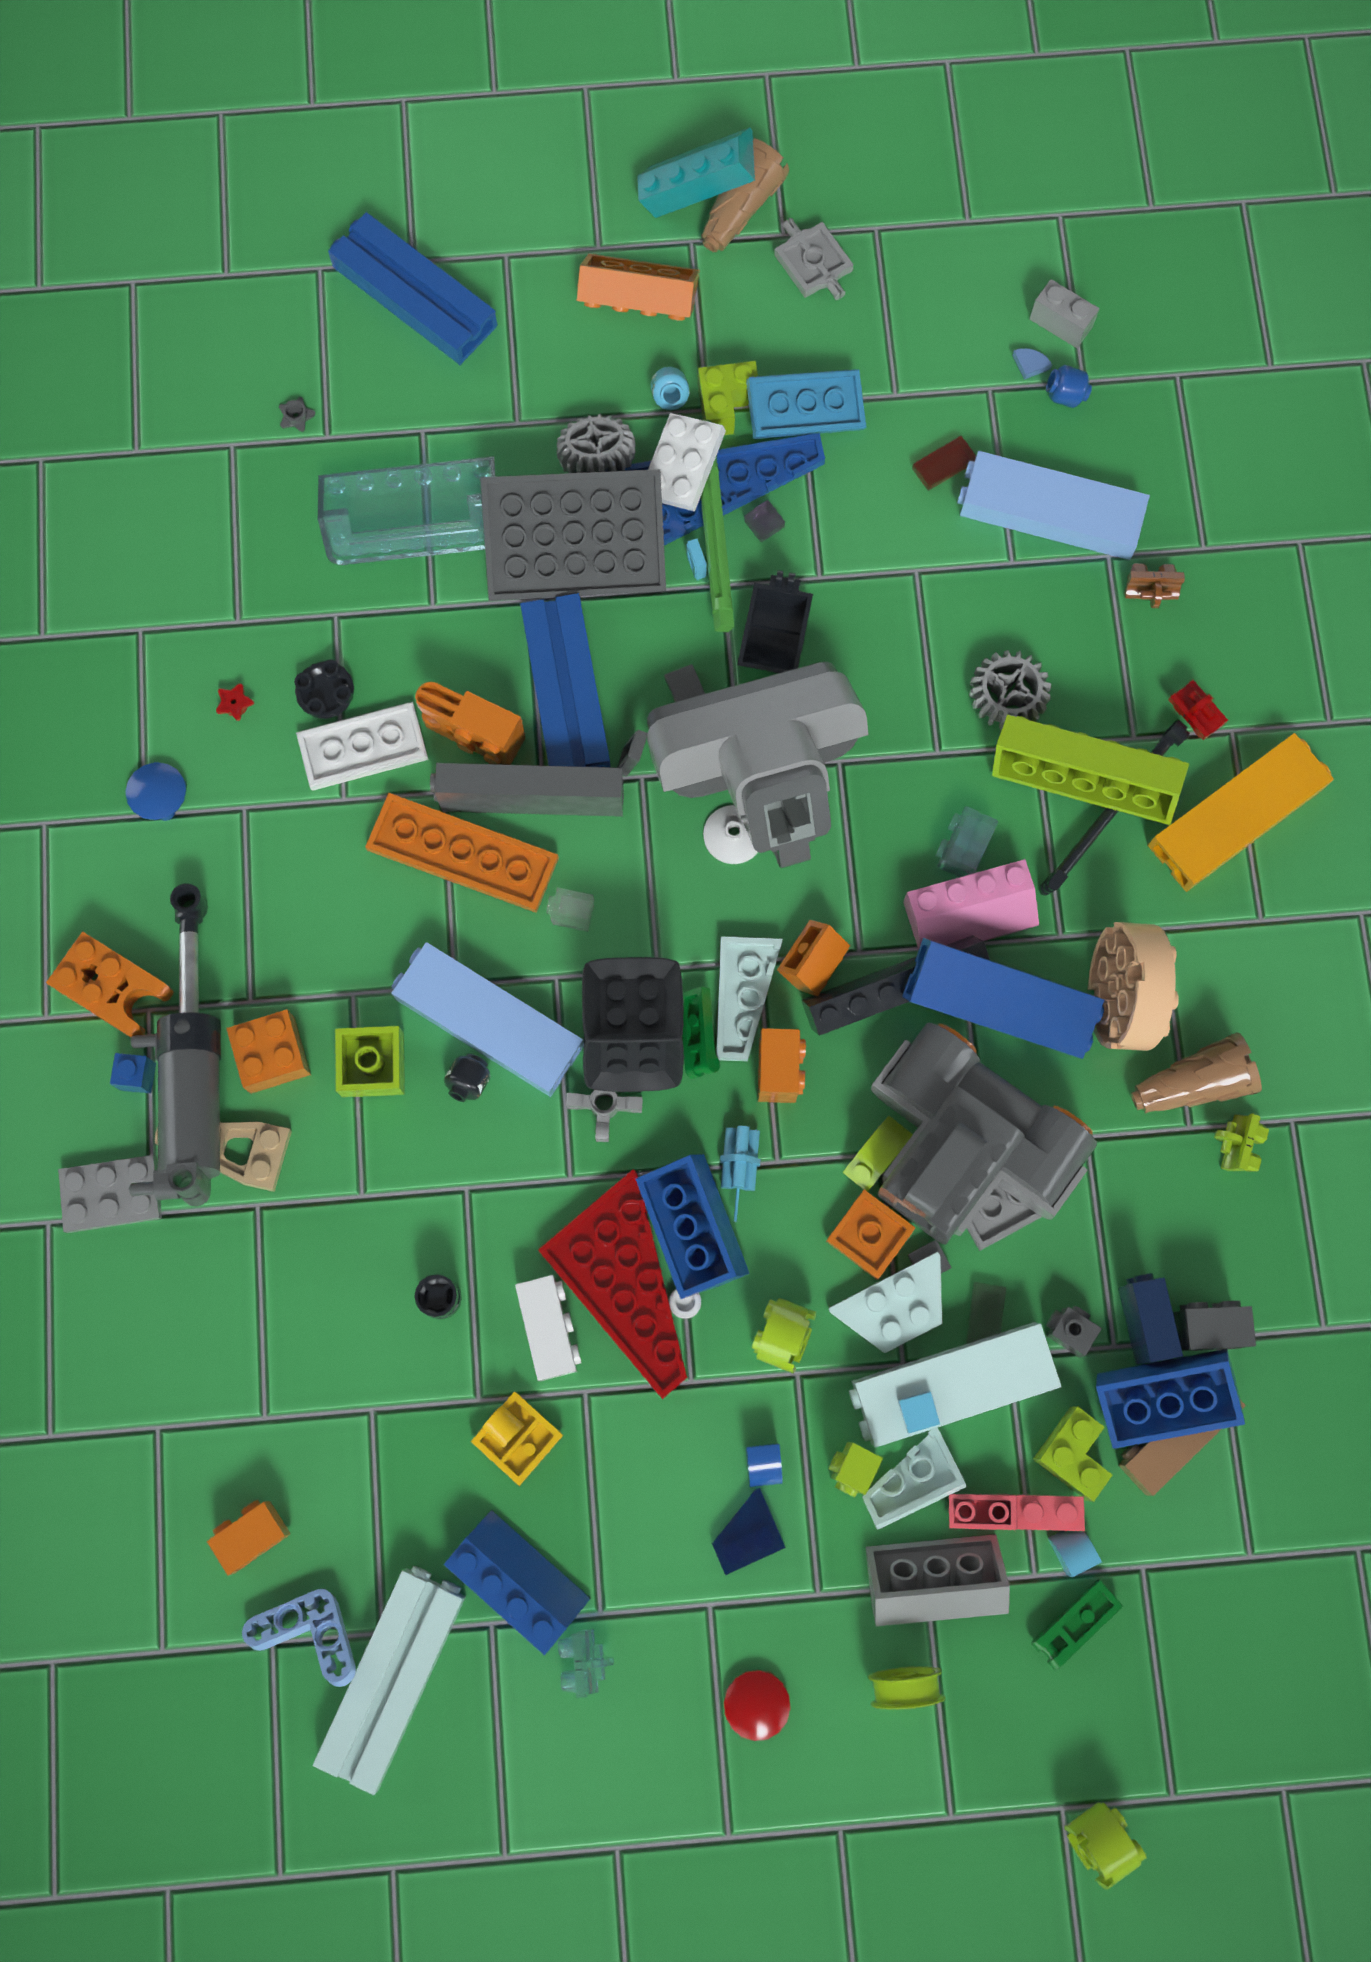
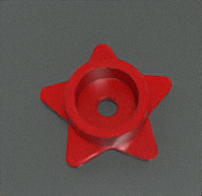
[216,683,254,721]

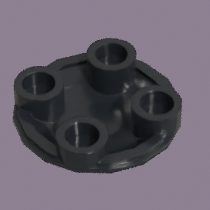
[294,660,354,719]

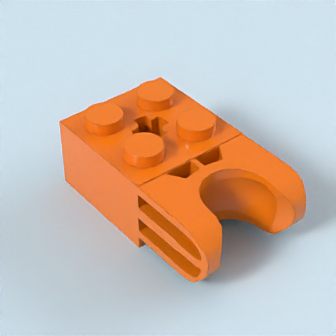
[415,682,526,765]
[46,931,174,1037]

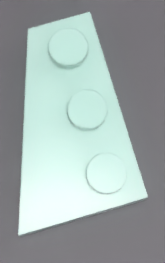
[862,1427,967,1529]

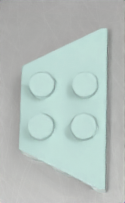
[828,1252,942,1353]

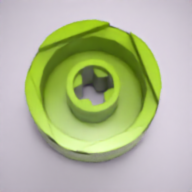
[752,1298,816,1374]
[1065,1802,1146,1890]

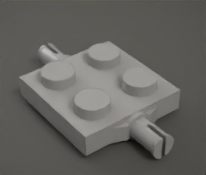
[774,218,853,300]

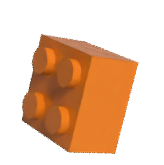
[226,1009,311,1094]
[758,1028,806,1103]

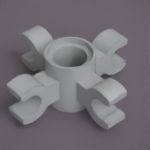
[566,1090,643,1142]

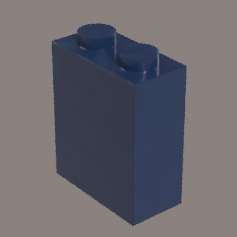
[1118,1273,1183,1364]

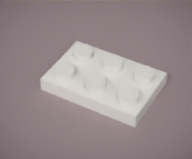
[648,413,726,511]

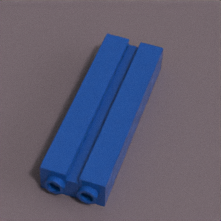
[328,212,498,365]
[520,593,611,768]
[902,938,1104,1059]

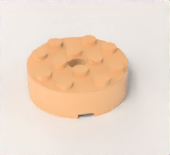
[1088,922,1179,1051]

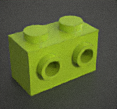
[829,1442,883,1497]

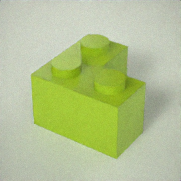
[698,361,758,435]
[1033,1406,1112,1502]

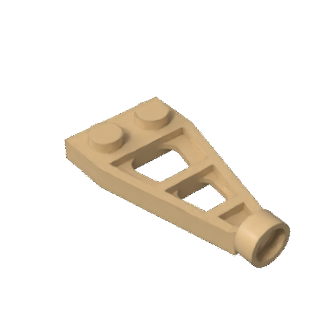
[155,1122,292,1192]

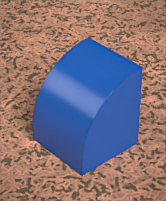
[746,1444,782,1487]

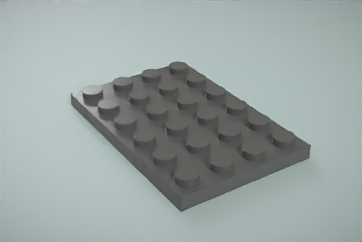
[480,469,666,601]

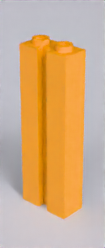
[1148,733,1334,892]

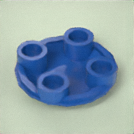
[125,762,187,821]

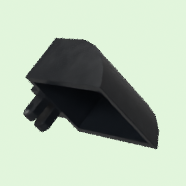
[737,570,813,673]

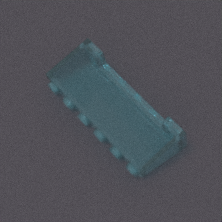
[318,456,497,565]

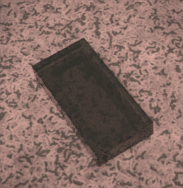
[966,1282,1006,1344]

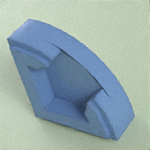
[1012,348,1052,380]

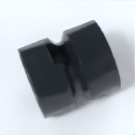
[414,1274,462,1320]

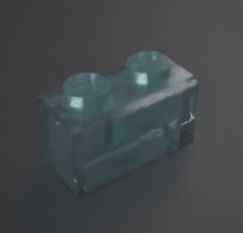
[935,807,998,878]

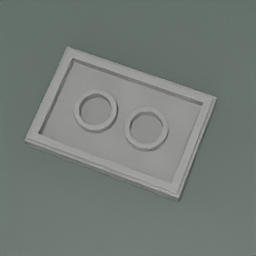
[966,1185,1042,1251]

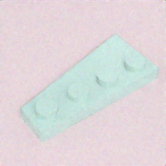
[717,936,783,1061]

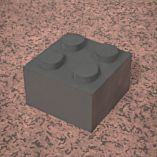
[1173,1300,1256,1351]

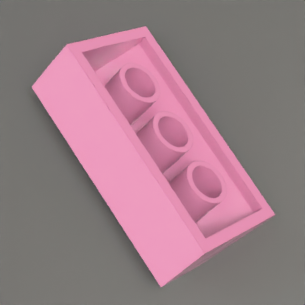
[903,859,1039,949]

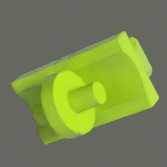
[1214,1113,1269,1172]

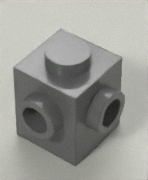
[1046,1306,1102,1357]

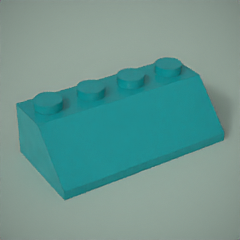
[638,127,755,218]

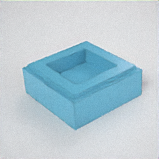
[686,539,707,580]
[898,1391,940,1433]

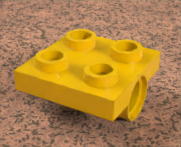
[471,1391,564,1486]

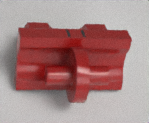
[1168,680,1228,740]

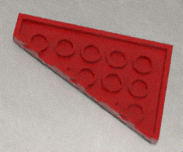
[538,1169,687,1400]

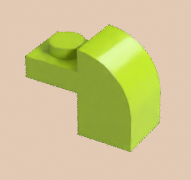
[843,1116,913,1192]

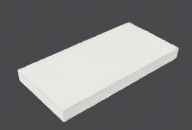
[296,702,429,791]

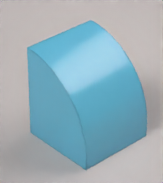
[1048,1531,1102,1577]

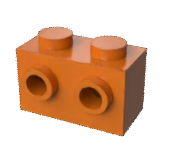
[777,920,850,996]
[207,1500,291,1575]

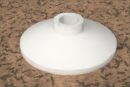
[703,805,758,864]

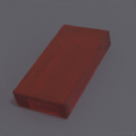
[912,436,976,491]

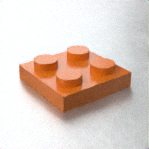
[826,1189,916,1280]

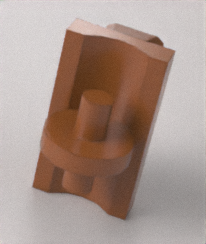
[1125,564,1185,608]

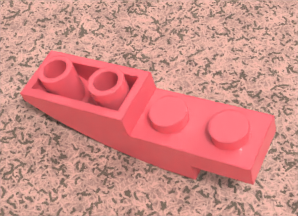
[949,1494,1085,1531]

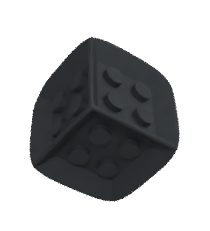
[582,957,684,1092]

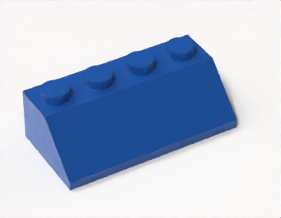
[636,1154,750,1299]
[1096,1348,1245,1449]
[444,1510,591,1656]

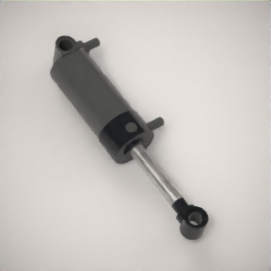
[129,883,221,1207]

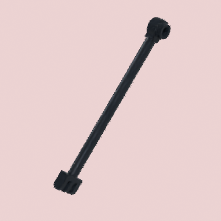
[1039,719,1190,896]

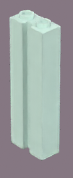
[849,1322,1062,1448]
[313,1566,466,1795]

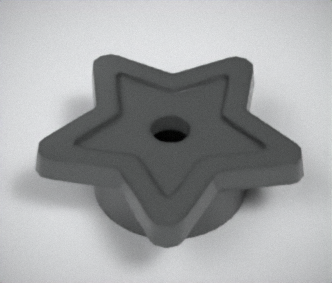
[279,397,315,432]

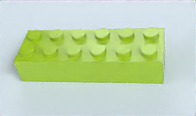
[992,714,1190,825]

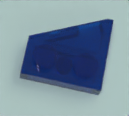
[712,1487,786,1575]

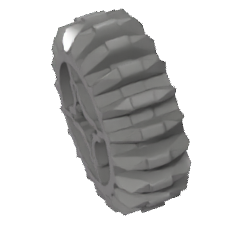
[557,414,636,473]
[969,650,1051,730]

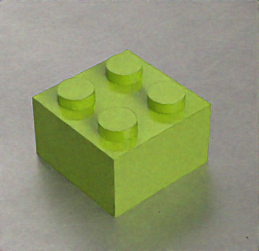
[335,1026,405,1097]

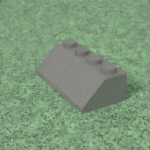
[866,1535,1010,1626]

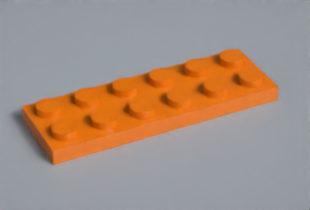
[365,793,559,913]

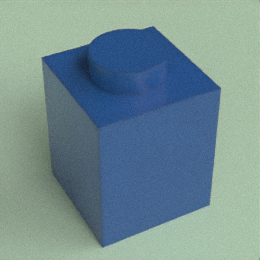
[110,1053,156,1094]

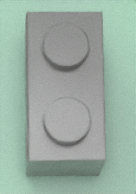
[1029,279,1100,348]

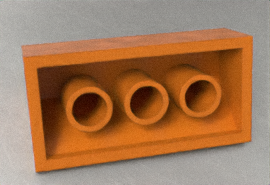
[577,254,700,320]

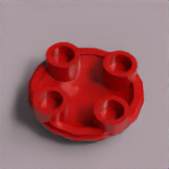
[724,1670,791,1741]

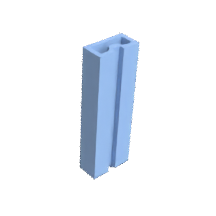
[957,451,1150,560]
[391,942,584,1097]

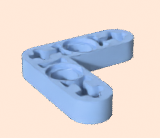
[242,1589,356,1687]

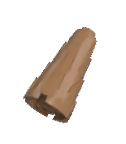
[701,138,789,252]
[1131,1032,1262,1113]

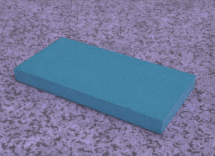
[746,369,866,439]

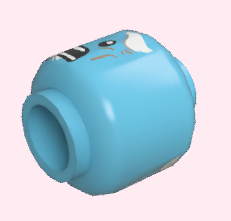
[651,367,690,411]

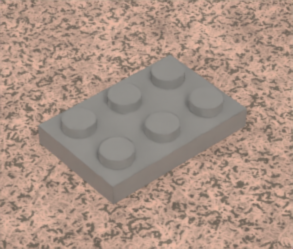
[58,1155,162,1233]

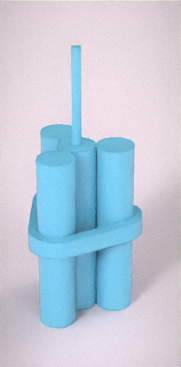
[720,1126,761,1222]

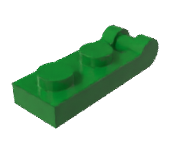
[682,986,720,1079]
[1031,1579,1123,1670]

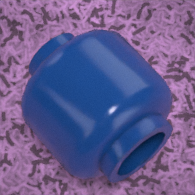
[1046,365,1092,408]

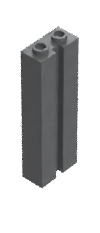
[430,763,624,817]

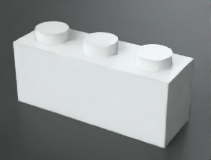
[515,1275,581,1381]

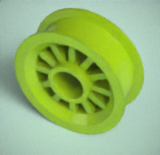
[868,1666,945,1709]

